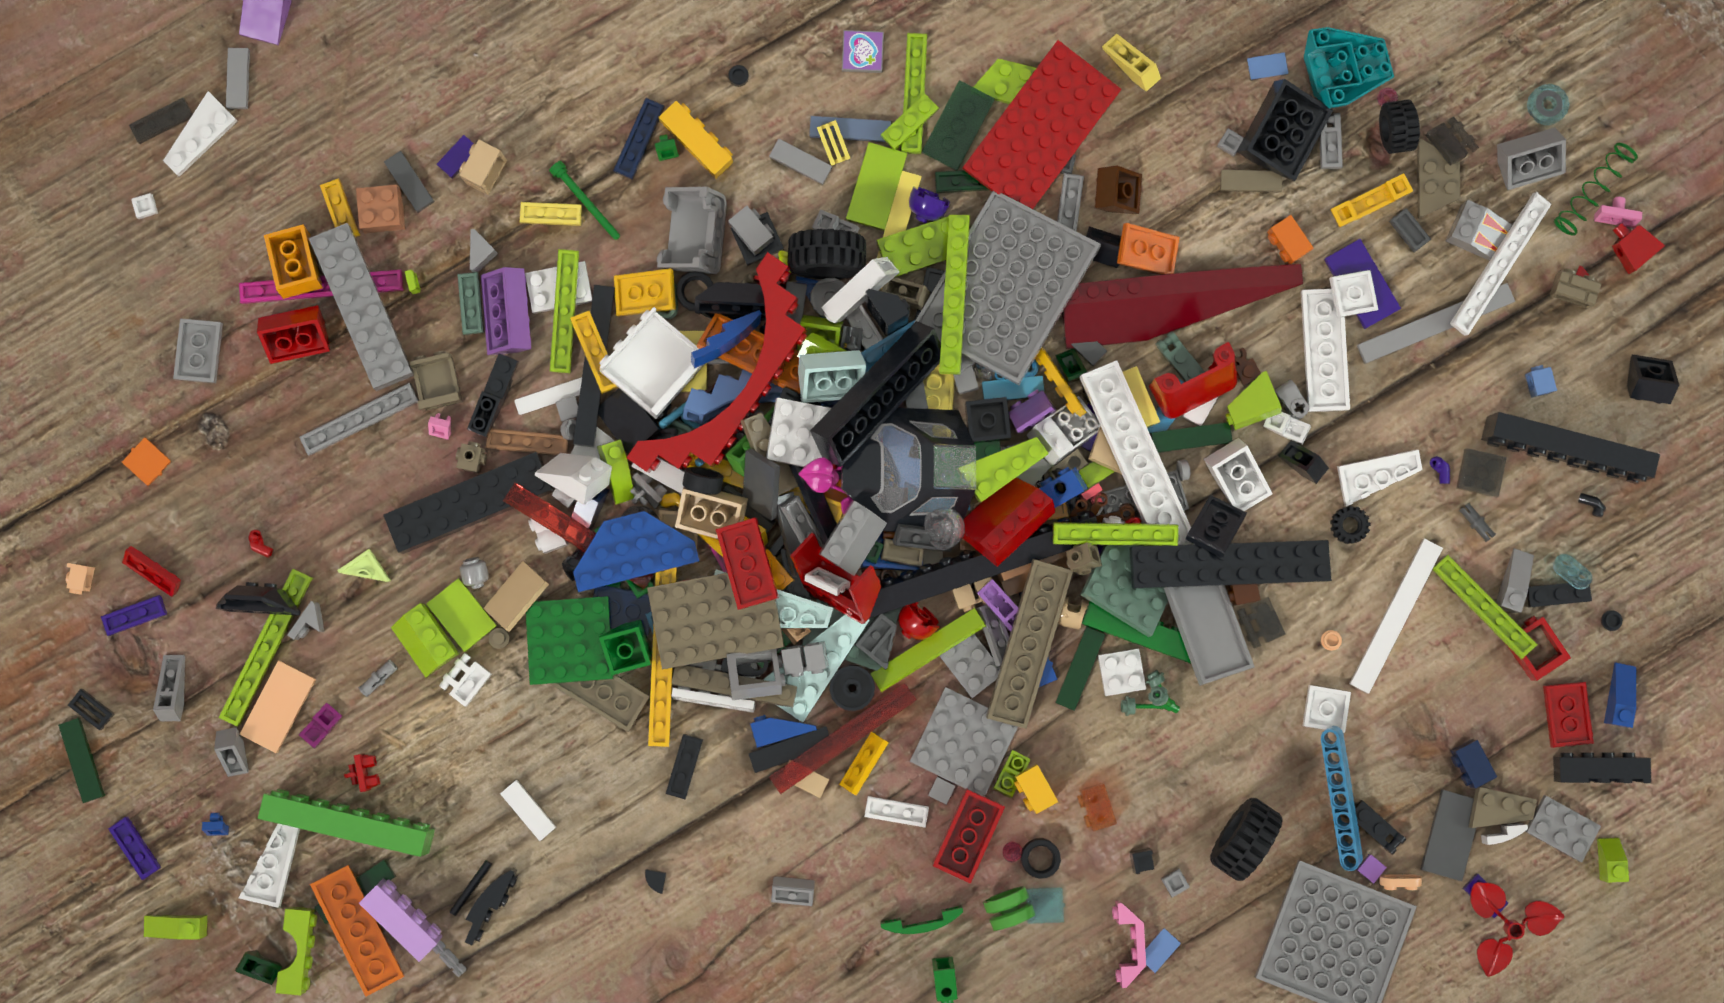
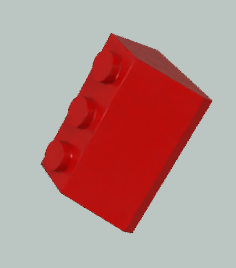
[257,305,330,364]

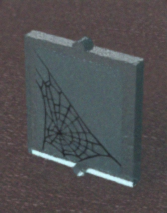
[1026,887,1065,924]

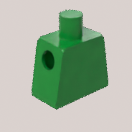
[932,957,958,1003]

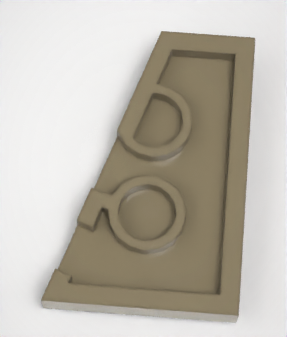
[1469,787,1537,828]

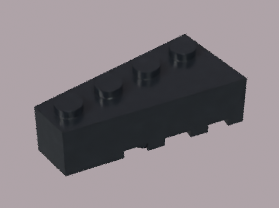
[1553,752,1651,783]

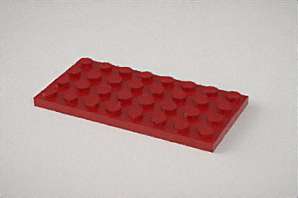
[962,40,1121,209]

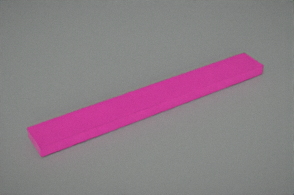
[239,270,404,304]

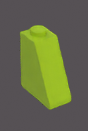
[1225,371,1282,430]

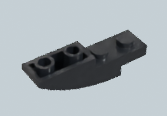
[467,353,519,437]
[465,868,518,946]

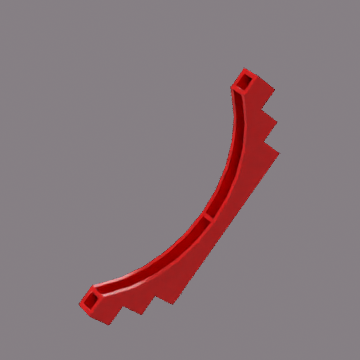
[626,252,807,473]

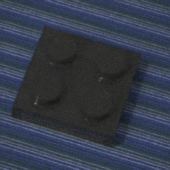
[1456,448,1507,498]

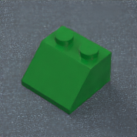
[599,619,652,675]

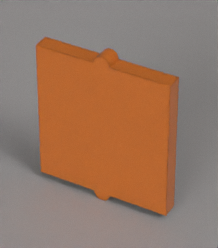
[122,437,172,486]

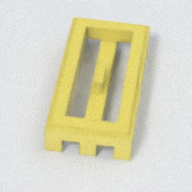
[817,120,850,166]

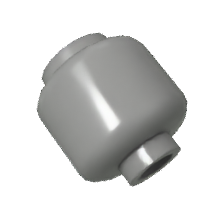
[460,557,489,589]

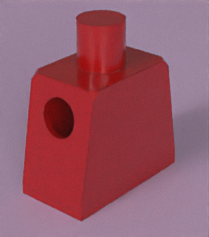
[1612,222,1665,274]

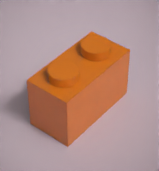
[1267,215,1314,265]

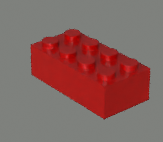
[932,788,1005,884]

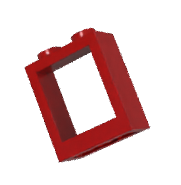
[1508,616,1571,681]

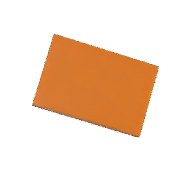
[1117,223,1180,275]

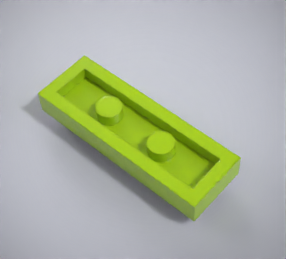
[881,94,939,151]

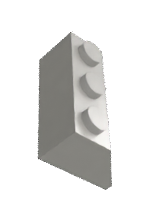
[1497,127,1566,190]
[819,501,887,576]

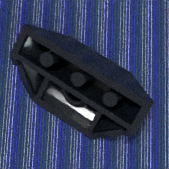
[695,282,766,321]
[216,582,300,616]

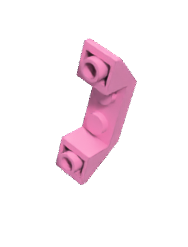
[1112,901,1146,988]

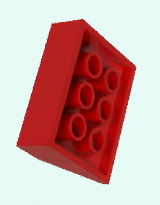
[953,477,1055,567]

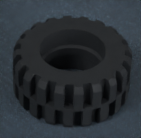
[788,229,866,279]
[1210,798,1283,881]

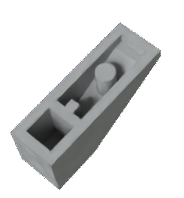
[1496,548,1534,613]
[153,655,185,721]

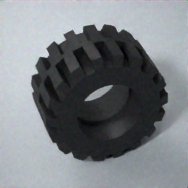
[1379,99,1420,154]

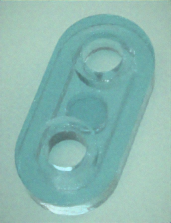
[1553,554,1592,590]

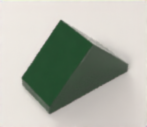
[1055,348,1087,384]

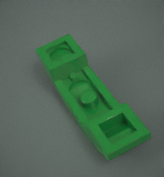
[880,905,963,934]

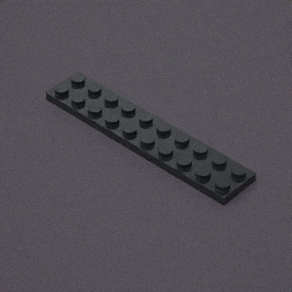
[1129,540,1332,589]

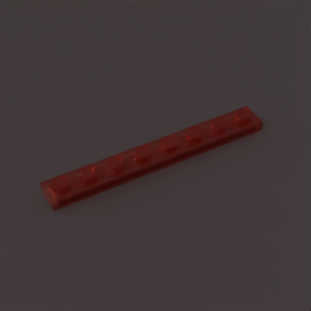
[769,683,917,795]

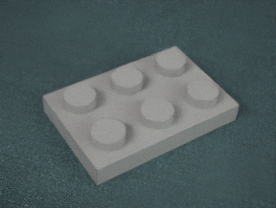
[173,319,223,384]
[939,634,1000,698]
[1525,795,1601,862]

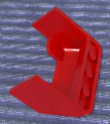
[790,533,881,624]

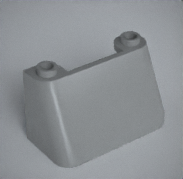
[657,187,727,274]

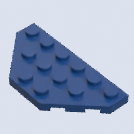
[573,511,700,592]

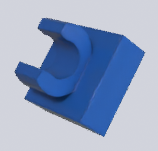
[202,813,229,836]

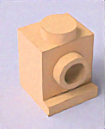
[66,563,95,595]

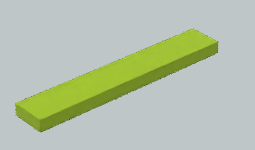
[901,33,927,154]
[550,249,580,373]
[1053,522,1179,546]
[1432,555,1538,660]
[870,608,986,692]

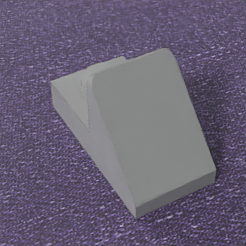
[287,601,324,640]

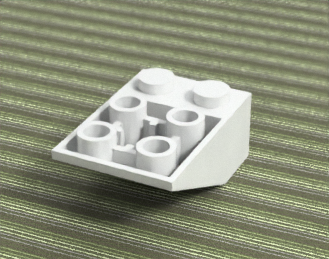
[1027,396,1100,467]

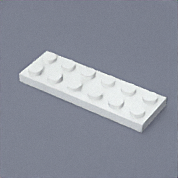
[1301,289,1350,412]

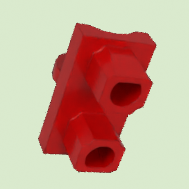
[344,753,380,792]

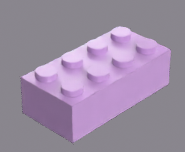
[359,878,443,962]

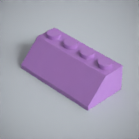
[481,267,531,355]

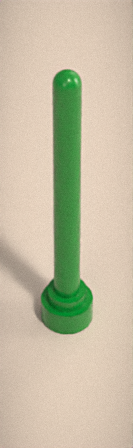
[549,160,620,240]

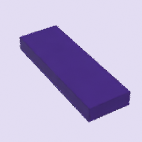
[101,595,168,636]
[108,816,161,880]

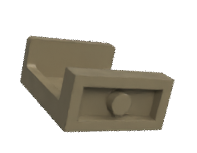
[409,351,463,412]

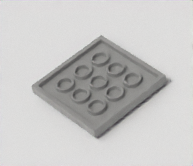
[910,687,1018,797]

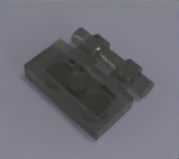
[1426,117,1479,166]
[1237,597,1286,649]

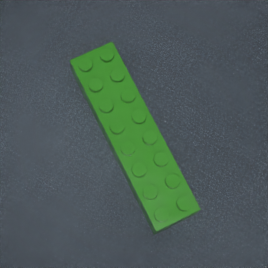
[257,789,435,857]

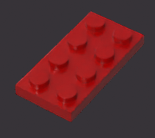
[716,518,779,610]

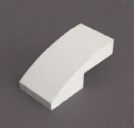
[1263,412,1311,445]
[1481,823,1528,845]

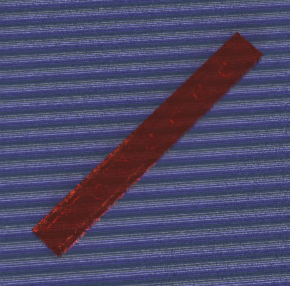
[503,483,654,589]

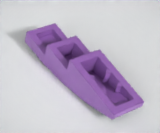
[977,579,1018,632]

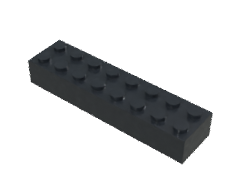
[810,321,941,467]
[1481,412,1660,484]
[383,452,554,554]

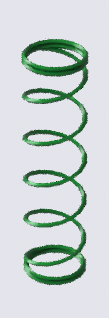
[1554,142,1638,236]

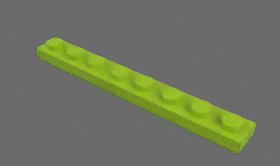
[939,215,970,375]
[219,568,313,727]

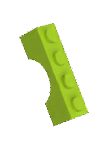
[276,906,317,996]

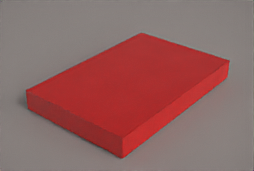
[1543,682,1594,748]

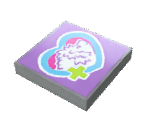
[842,30,884,73]

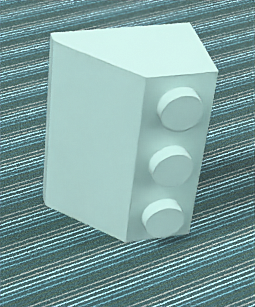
[798,350,866,403]

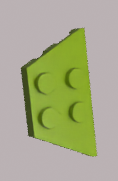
[970,59,1036,104]

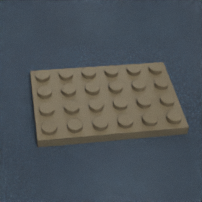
[647,573,785,669]

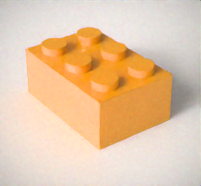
[264,224,323,299]

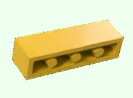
[659,101,733,179]

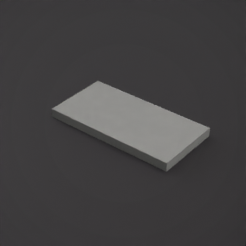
[1164,586,1255,686]

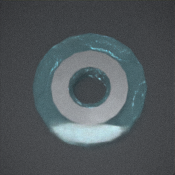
[1527,84,1569,125]

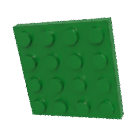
[526,596,613,685]

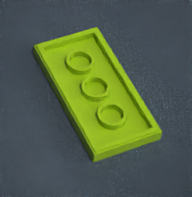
[846,142,907,231]

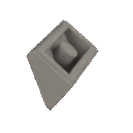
[771,877,815,906]

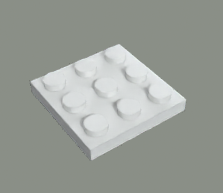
[766,398,831,467]

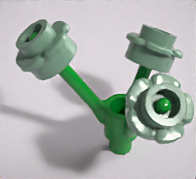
[1121,670,1180,716]

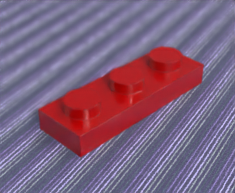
[122,546,181,597]

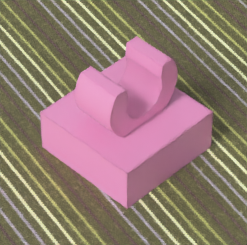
[428,413,451,440]

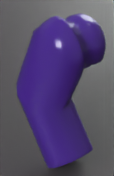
[1430,456,1450,484]

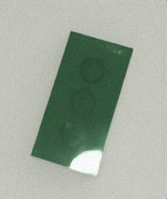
[922,80,995,171]

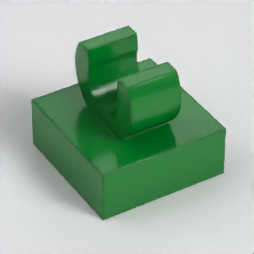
[655,134,679,161]

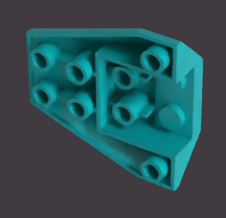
[1304,27,1394,108]

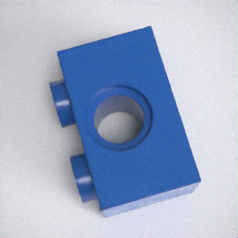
[1039,467,1088,508]

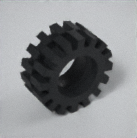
[1330,506,1371,544]

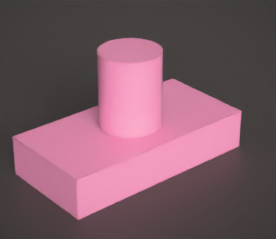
[1594,197,1642,228]

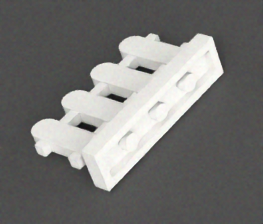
[671,659,760,713]

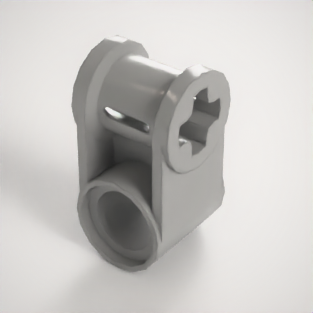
[1275,379,1309,420]

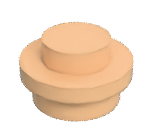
[1321,630,1342,651]

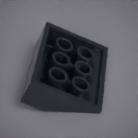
[1237,79,1333,181]

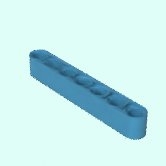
[1321,726,1363,871]

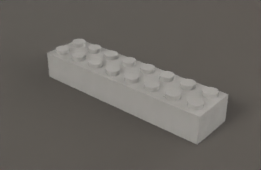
[309,223,414,391]

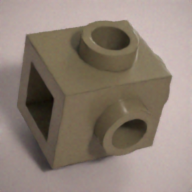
[456,441,487,474]
[1066,543,1102,575]

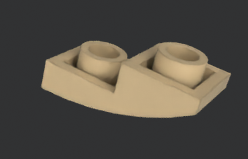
[780,760,829,798]

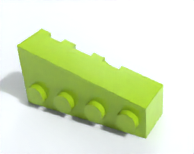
[956,437,1049,502]

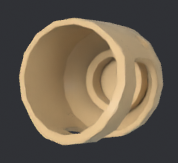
[1058,597,1089,630]

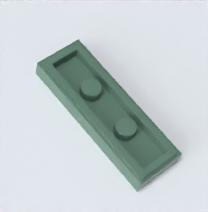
[457,272,484,335]

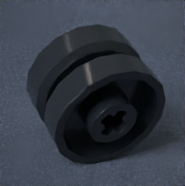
[829,665,875,711]

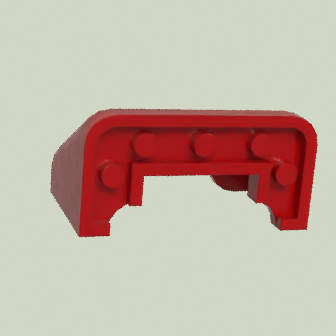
[1149,342,1237,419]

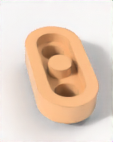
[1380,874,1422,890]

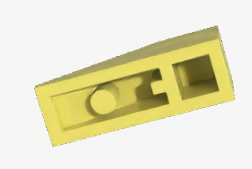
[1102,34,1161,91]

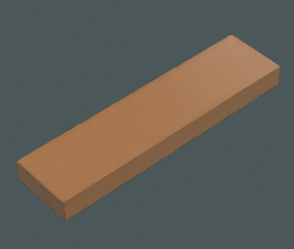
[485,428,569,455]

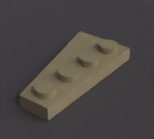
[740,413,798,495]

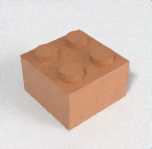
[356,184,405,233]

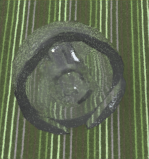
[924,507,965,550]

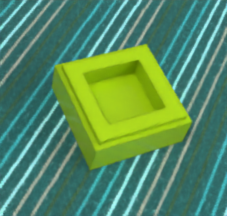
[405,270,421,294]

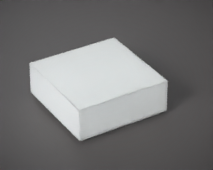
[131,193,158,219]

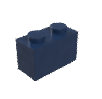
[1450,739,1497,789]

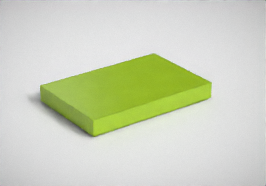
[426,578,497,652]

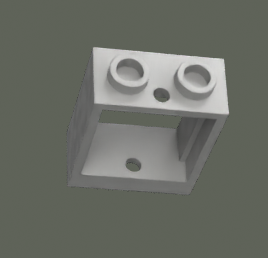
[727,649,785,700]

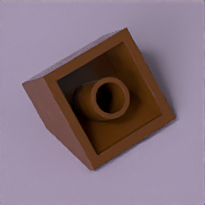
[1095,165,1142,214]

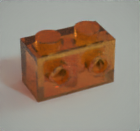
[1077,783,1117,832]

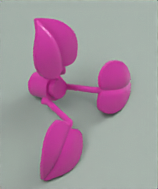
[799,458,854,514]

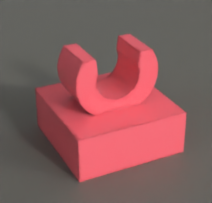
[1079,483,1103,505]

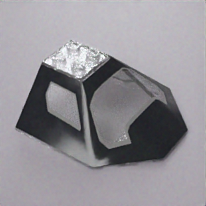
[841,408,976,531]

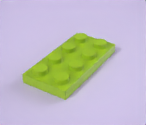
[876,216,949,278]

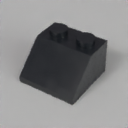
[1627,354,1679,404]

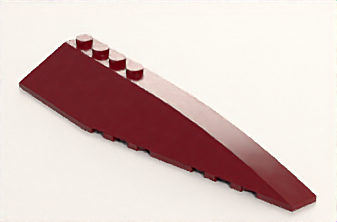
[1062,264,1303,349]

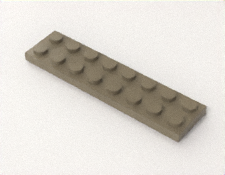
[986,559,1073,729]

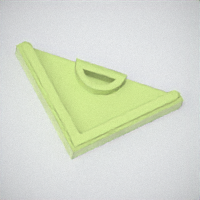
[337,549,391,582]

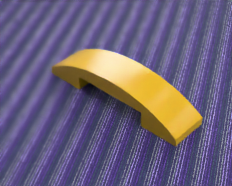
[1330,173,1413,228]

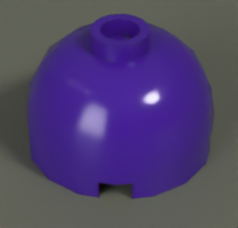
[909,186,950,223]

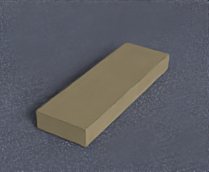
[1220,170,1282,193]

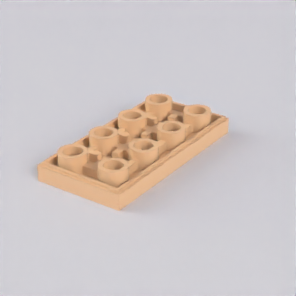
[239,660,316,753]

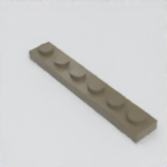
[671,665,797,708]

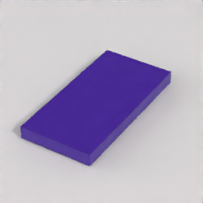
[1324,239,1401,329]

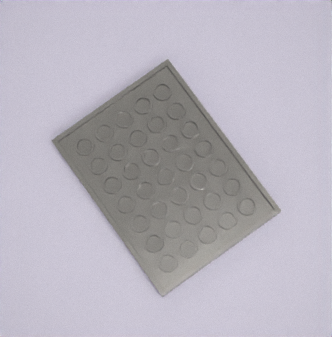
[914,191,1101,385]

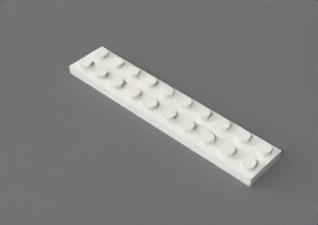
[1079,361,1194,546]

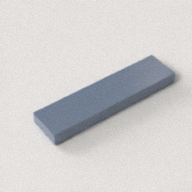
[809,116,891,142]

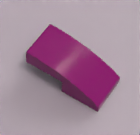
[299,703,342,749]

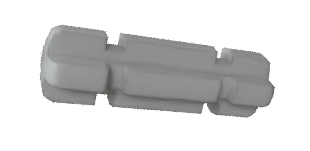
[432,941,466,977]

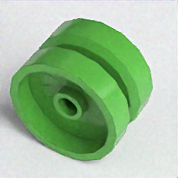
[983,886,1036,931]

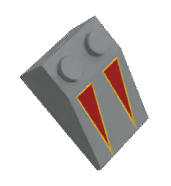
[1446,200,1512,261]

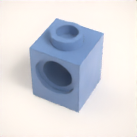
[1525,365,1557,398]

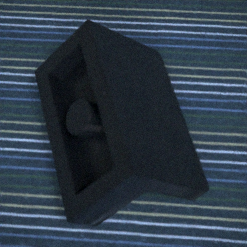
[1086,226,1121,268]

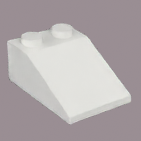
[1204,438,1273,511]
[535,453,612,505]

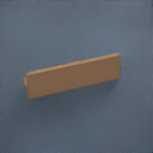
[998,550,1069,597]

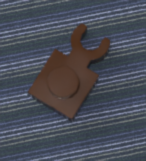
[1235,347,1261,386]

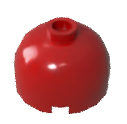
[898,602,940,640]

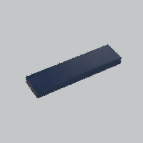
[613,98,665,180]

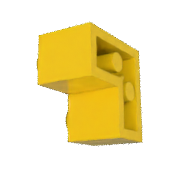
[1013,764,1058,814]

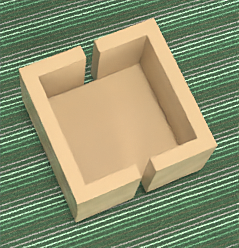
[459,139,507,195]

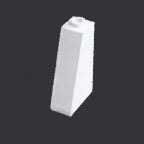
[821,257,899,323]

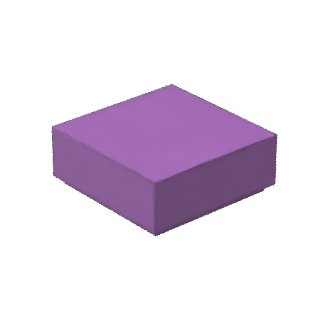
[1356,854,1387,884]

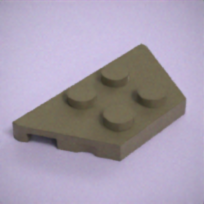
[1417,140,1460,218]

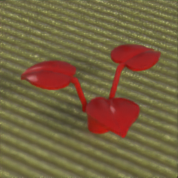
[1470,882,1565,977]

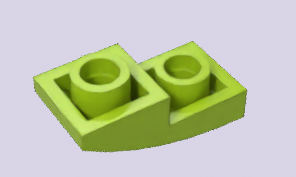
[1078,462,1115,493]
[993,750,1031,798]

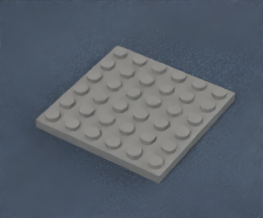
[1255,860,1417,1003]

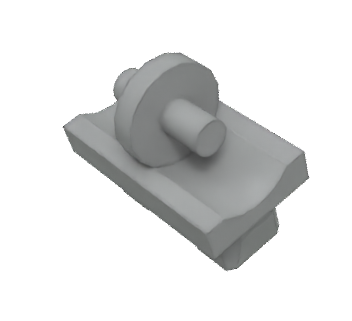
[630,472,667,509]

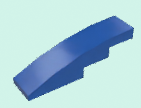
[691,310,761,369]

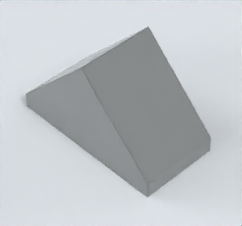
[470,229,498,272]

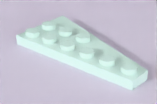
[714,569,834,628]
[763,615,870,723]

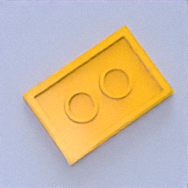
[614,268,676,317]

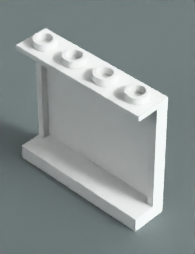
[599,307,705,419]

